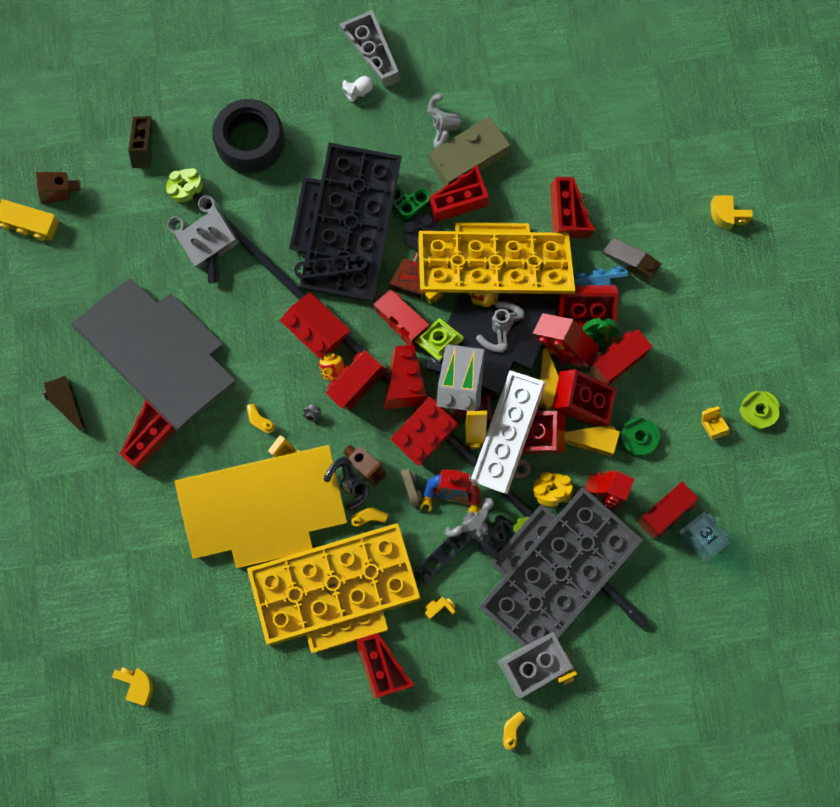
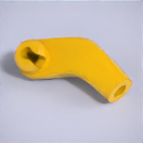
[247,404,275,433]
[351,507,389,527]
[503,711,526,750]

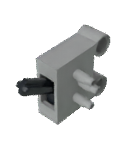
[167,196,240,284]

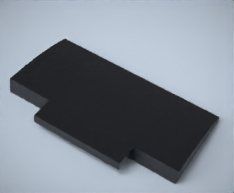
[289,142,402,302]
[426,293,559,399]

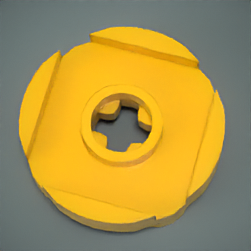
[533,472,573,507]

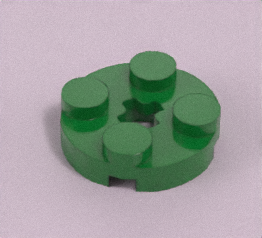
[583,318,620,351]
[620,417,660,456]

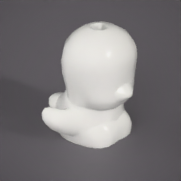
[342,76,373,102]

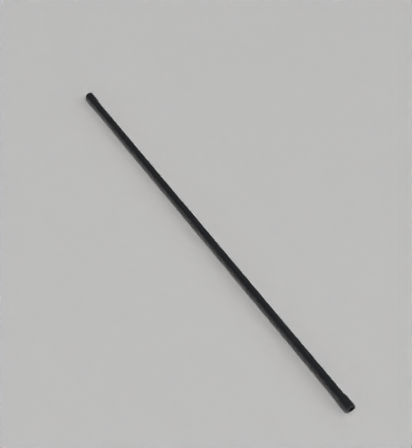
[192,192,648,628]

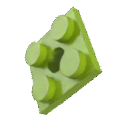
[415,318,464,362]

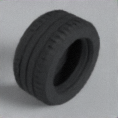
[212,99,285,173]

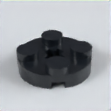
[403,215,440,253]

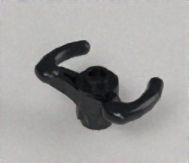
[324,456,371,511]
[479,515,515,563]

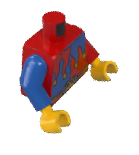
[420,469,480,513]

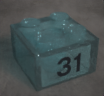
[679,512,730,562]

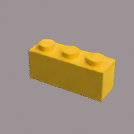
[0,199,59,241]

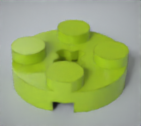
[166,168,203,203]
[739,391,780,430]

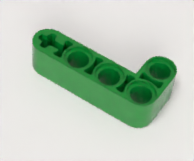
[392,184,430,222]

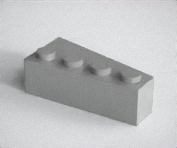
[339,10,401,88]

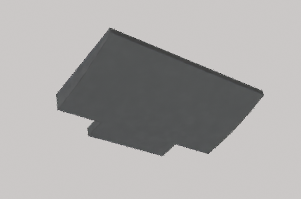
[71,278,235,431]
[479,487,643,647]

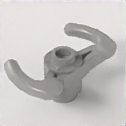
[428,94,461,149]
[476,301,525,353]
[445,498,494,541]

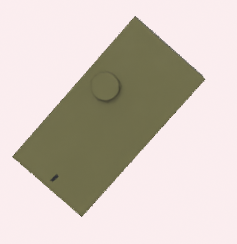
[428,116,510,186]

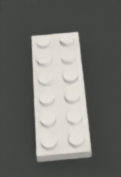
[471,371,546,494]

